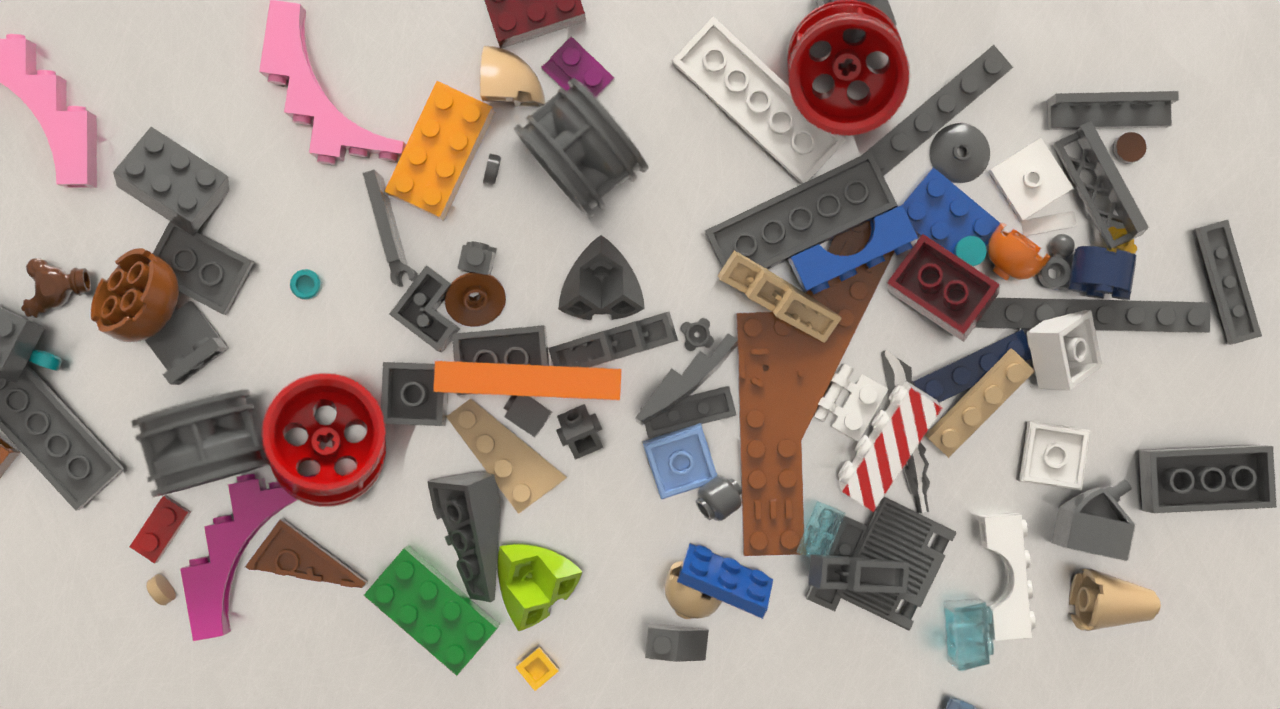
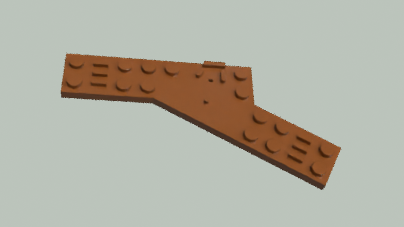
[736,220,894,556]

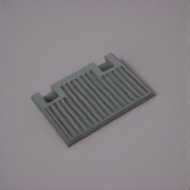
[836,497,956,631]

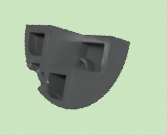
[558,235,645,320]

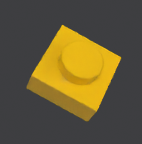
[515,646,559,691]

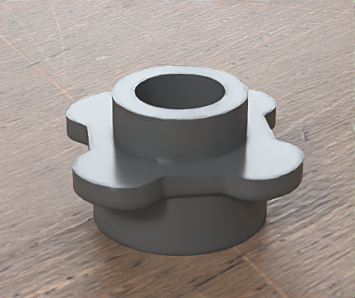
[681,318,714,351]

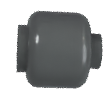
[696,476,742,521]

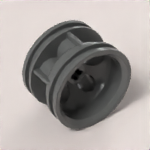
[513,78,649,219]
[131,389,270,498]

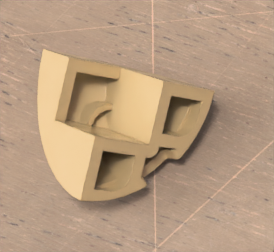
[480,46,545,107]

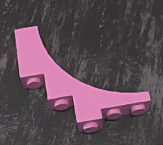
[259,0,406,165]
[0,34,97,188]

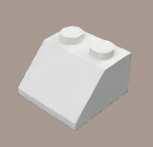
[1027,310,1102,390]

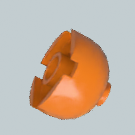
[987,223,1051,280]

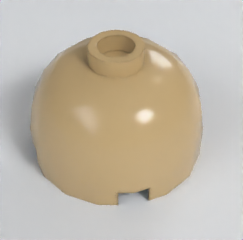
[664,561,722,619]

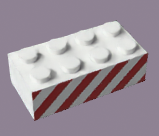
[838,381,943,512]

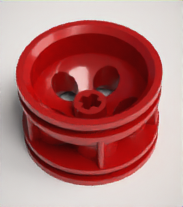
[787,0,910,136]
[262,373,386,507]

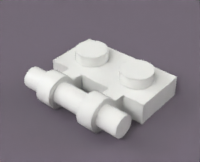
[814,364,888,442]

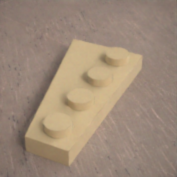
[446,398,567,514]

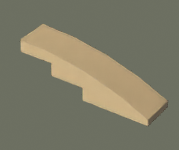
[718,251,842,343]

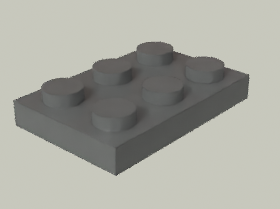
[147,221,254,315]

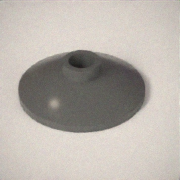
[930,123,990,183]

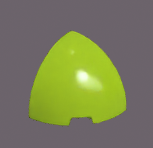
[498,544,582,631]

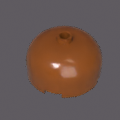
[91,248,179,342]

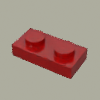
[129,495,191,564]

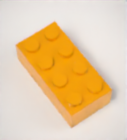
[385,81,495,221]

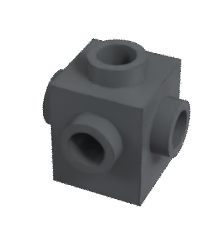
[556,404,603,460]

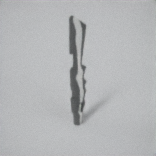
[881,350,930,513]

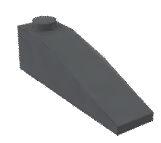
[427,472,500,602]

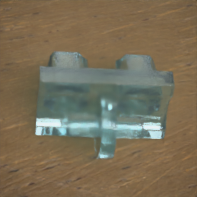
[796,501,845,558]

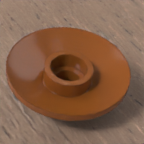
[445,272,506,327]

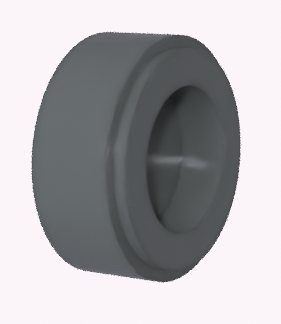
[483,153,501,185]

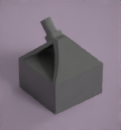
[1052,479,1135,561]

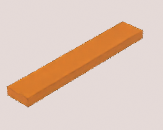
[433,361,622,400]

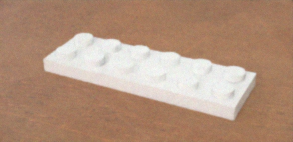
[672,16,846,184]

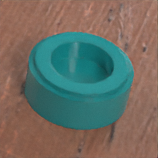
[954,236,987,267]
[290,269,322,300]
[29,349,62,371]

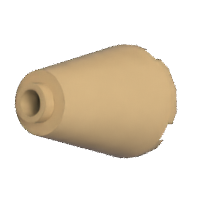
[1069,568,1161,631]

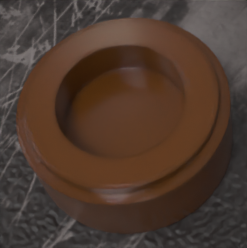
[1113,132,1147,163]

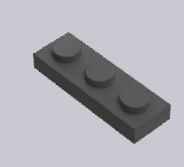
[641,386,737,438]
[806,515,868,612]

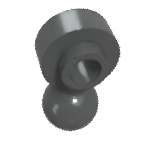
[1038,234,1075,289]

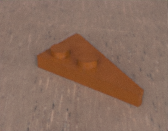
[245,519,367,588]

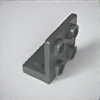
[145,301,228,385]

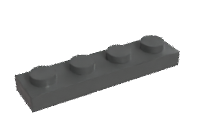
[1195,220,1262,345]

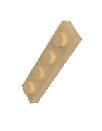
[925,349,1035,458]

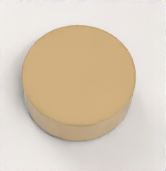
[146,574,176,606]

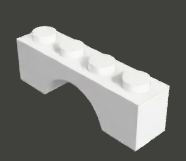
[979,513,1036,641]

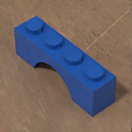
[788,205,918,295]

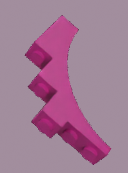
[180,473,317,641]

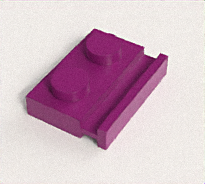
[541,36,615,99]

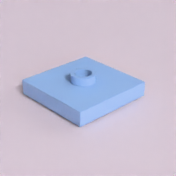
[642,423,717,500]

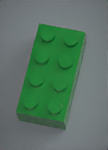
[364,545,500,676]

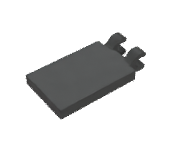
[362,170,418,287]

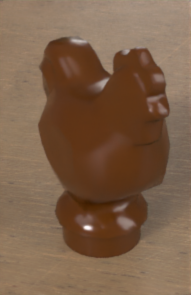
[21,258,91,318]

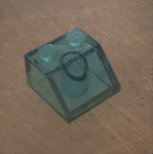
[944,599,994,671]

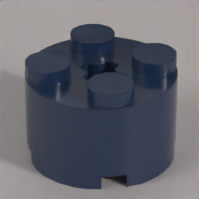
[1068,246,1137,300]

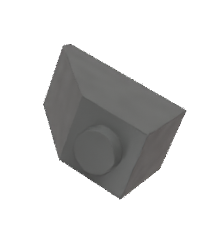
[645,623,709,662]

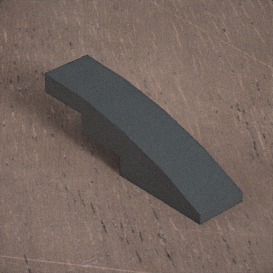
[548,312,678,368]
[635,333,738,425]

